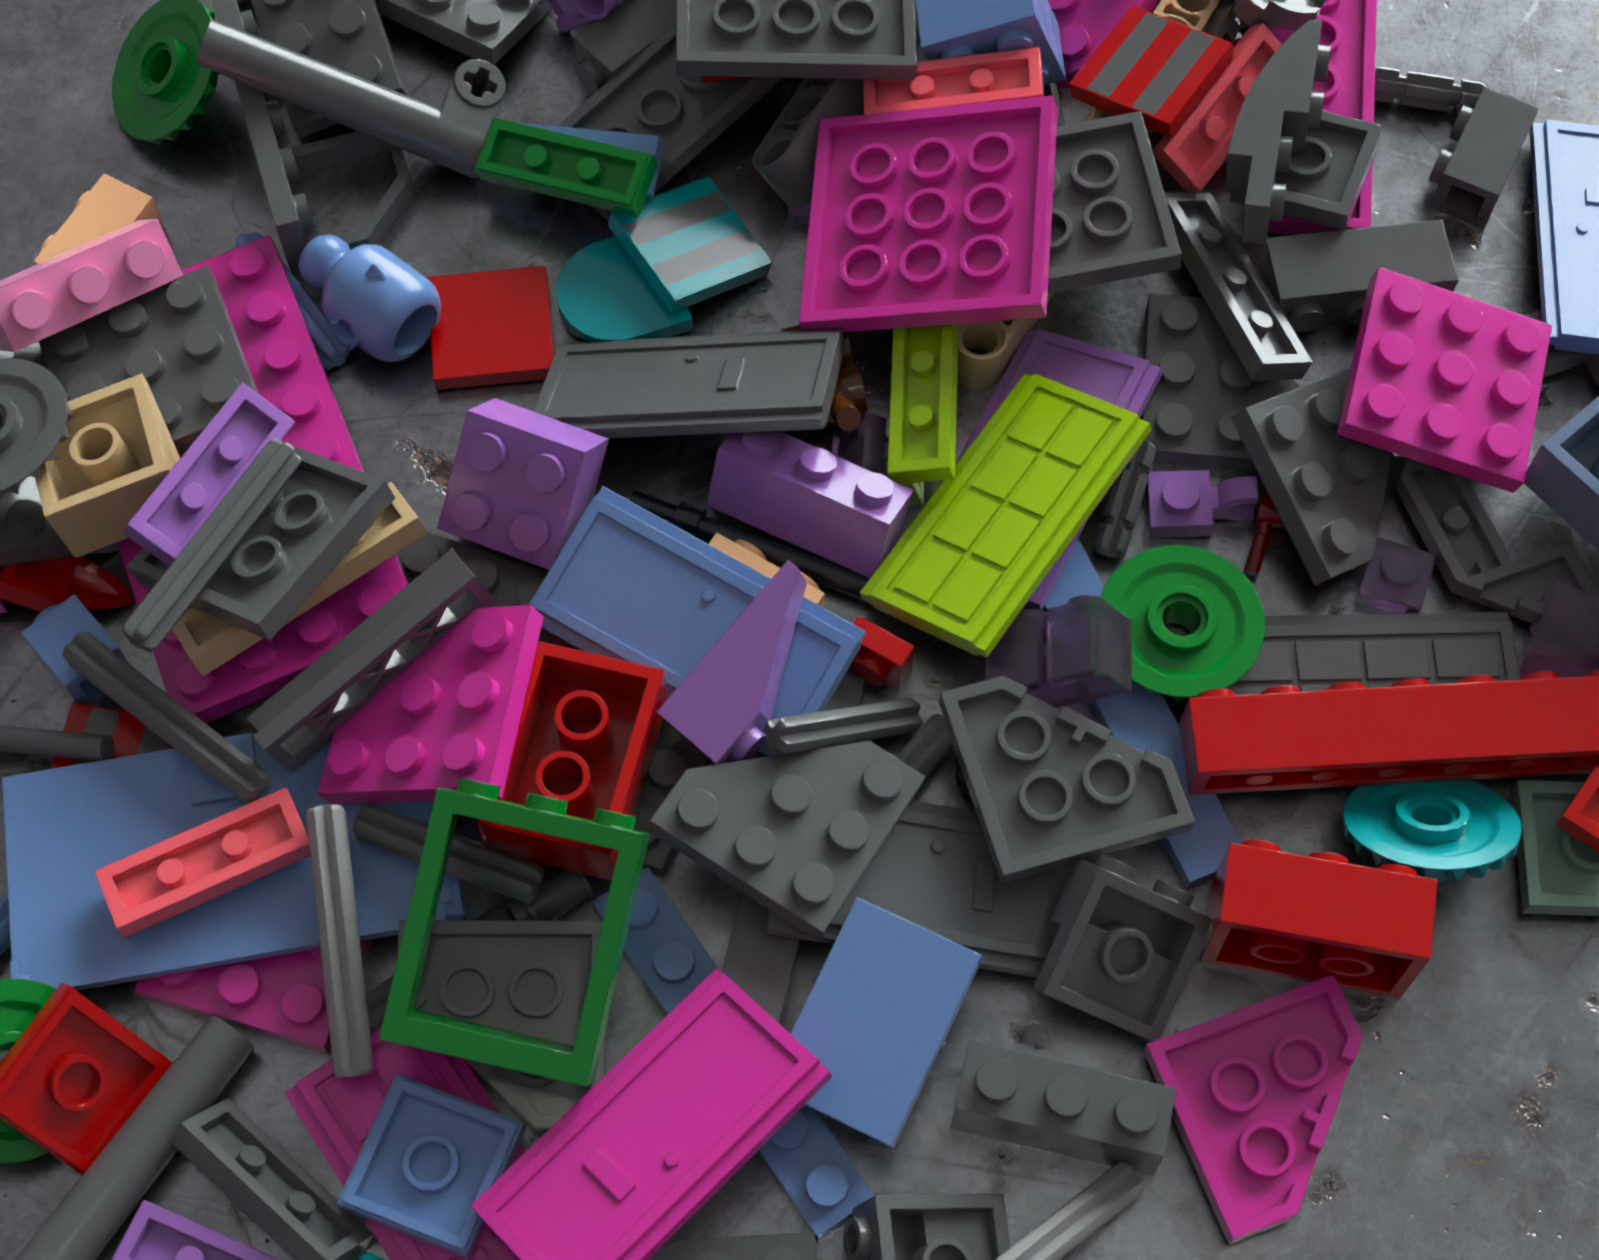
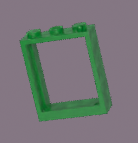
[379,777,650,1087]

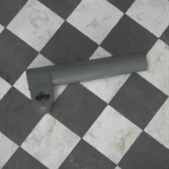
[196,19,506,179]
[15,1015,255,1260]

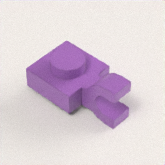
[1146,470,1258,538]

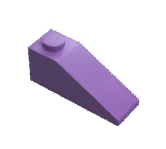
[657,560,807,764]

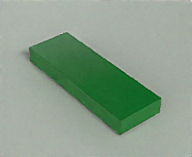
[474,117,658,217]

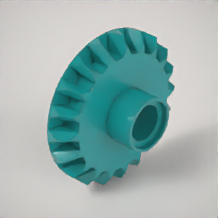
[1342,780,1522,883]

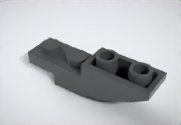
[1225,19,1331,245]

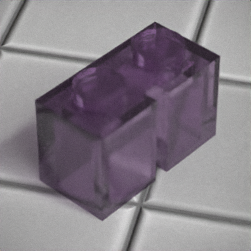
[985,595,1132,708]

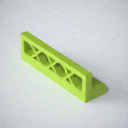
[888,324,959,507]

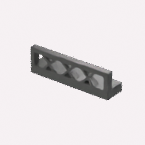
[247,549,497,772]

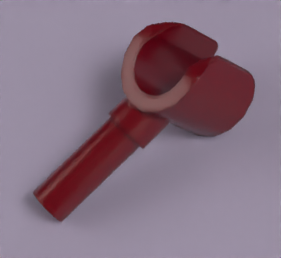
[1243,492,1286,576]

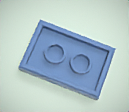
[790,897,983,1149]

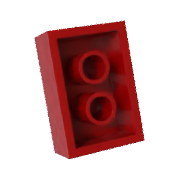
[477,641,668,881]
[1200,840,1438,999]

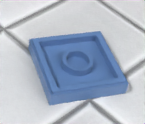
[336,1073,526,1260]

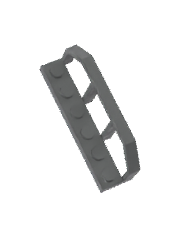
[212,0,414,276]

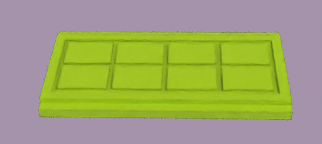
[860,373,1152,658]

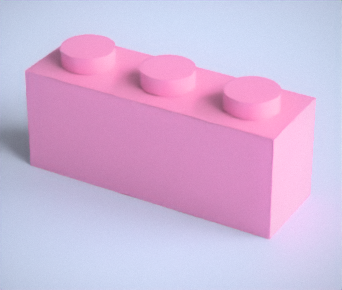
[0,219,184,352]

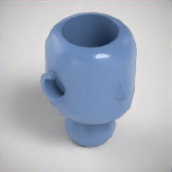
[298,235,441,363]

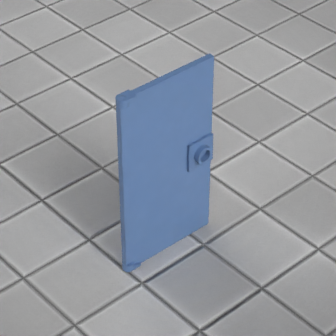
[2,733,466,991]

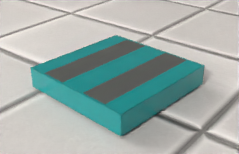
[608,176,772,313]

